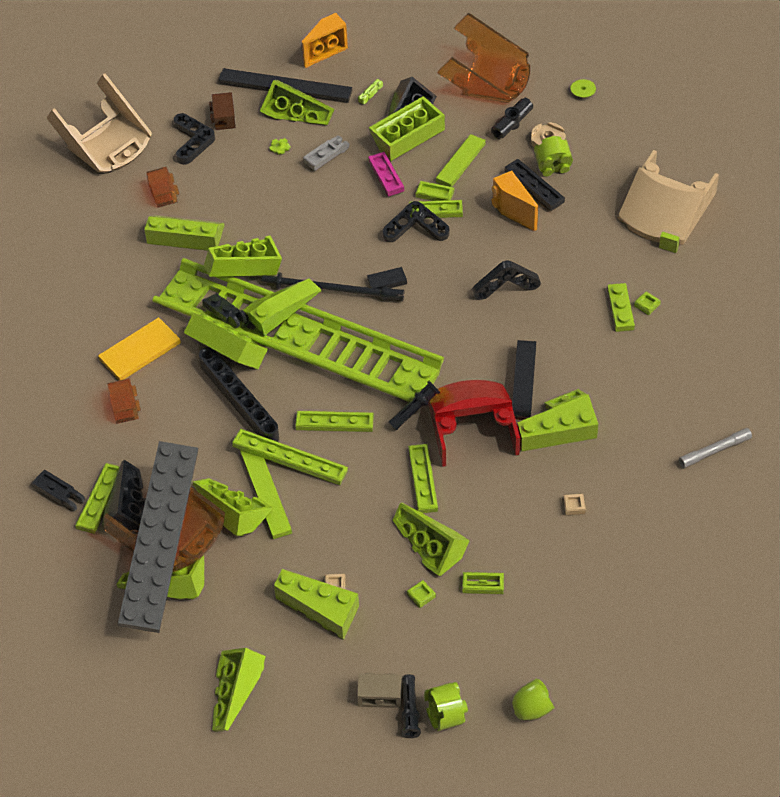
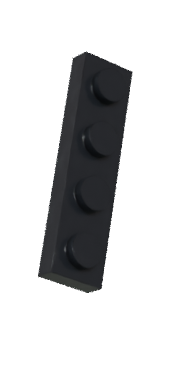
[505,159,565,211]

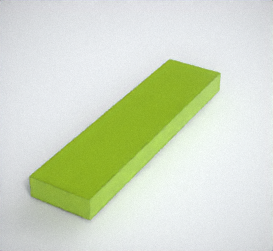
[436,134,486,187]
[295,411,374,432]
[408,444,438,513]
[75,463,120,534]

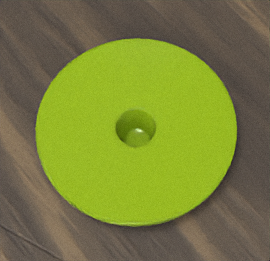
[571,79,596,98]

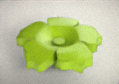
[269,138,291,155]

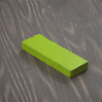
[409,200,463,218]

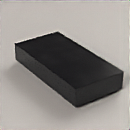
[367,267,407,289]

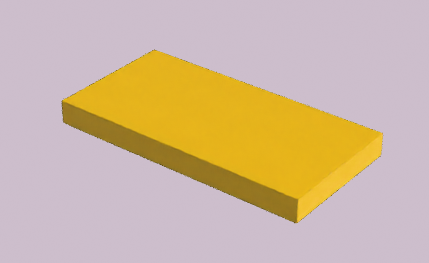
[98,317,181,382]

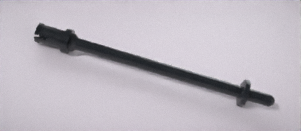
[261,272,405,301]

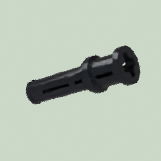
[388,380,441,430]
[401,674,421,738]

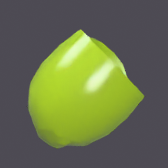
[512,678,555,720]

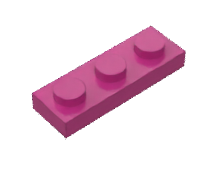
[368,152,404,196]

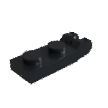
[202,293,249,328]
[31,470,85,511]

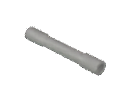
[679,428,752,468]

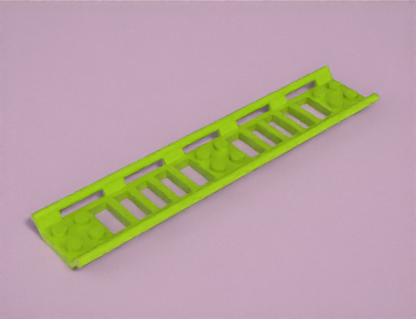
[152,258,444,402]

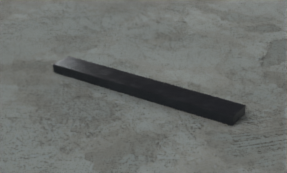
[218,68,352,103]

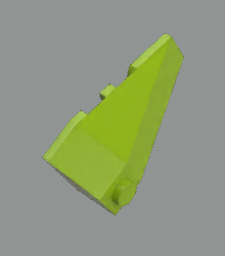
[260,80,335,125]
[243,278,321,336]
[193,478,272,536]
[116,555,204,599]
[212,648,266,732]

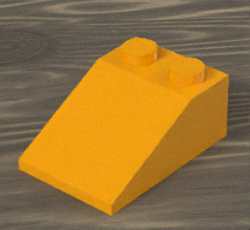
[302,13,348,68]
[491,171,538,231]

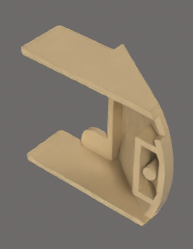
[47,73,152,173]
[618,150,719,245]

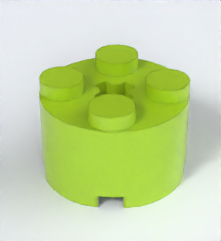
[534,136,573,177]
[424,682,468,731]

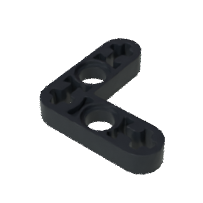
[174,113,215,165]
[383,201,450,242]
[472,260,541,300]

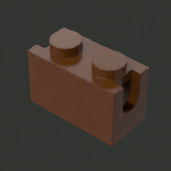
[209,92,236,130]

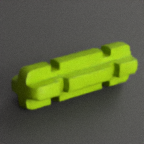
[358,79,383,105]

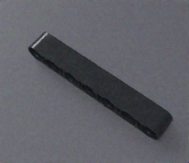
[199,347,279,442]

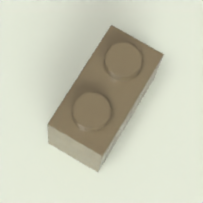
[357,672,402,708]

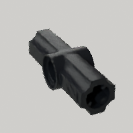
[491,97,533,140]

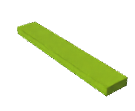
[232,429,348,485]
[239,449,292,539]

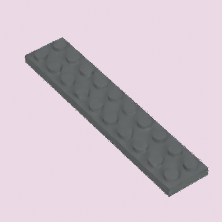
[118,441,198,633]

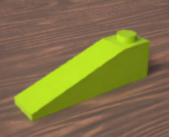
[393,503,470,576]

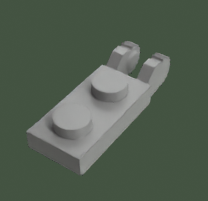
[303,135,350,171]

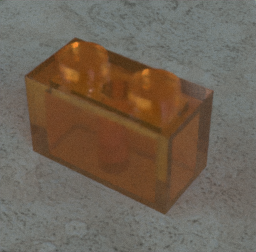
[146,167,179,208]
[107,378,141,424]

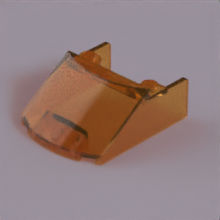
[437,13,530,103]
[104,487,225,572]

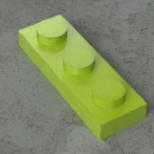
[607,283,635,332]

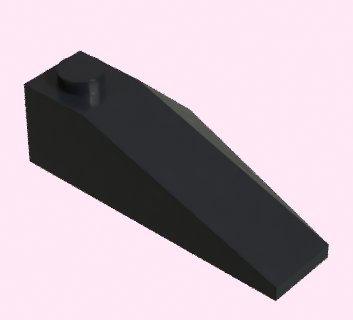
[102,460,146,536]

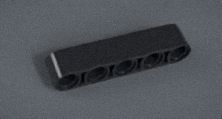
[512,340,536,418]

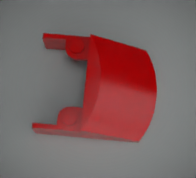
[428,380,520,467]

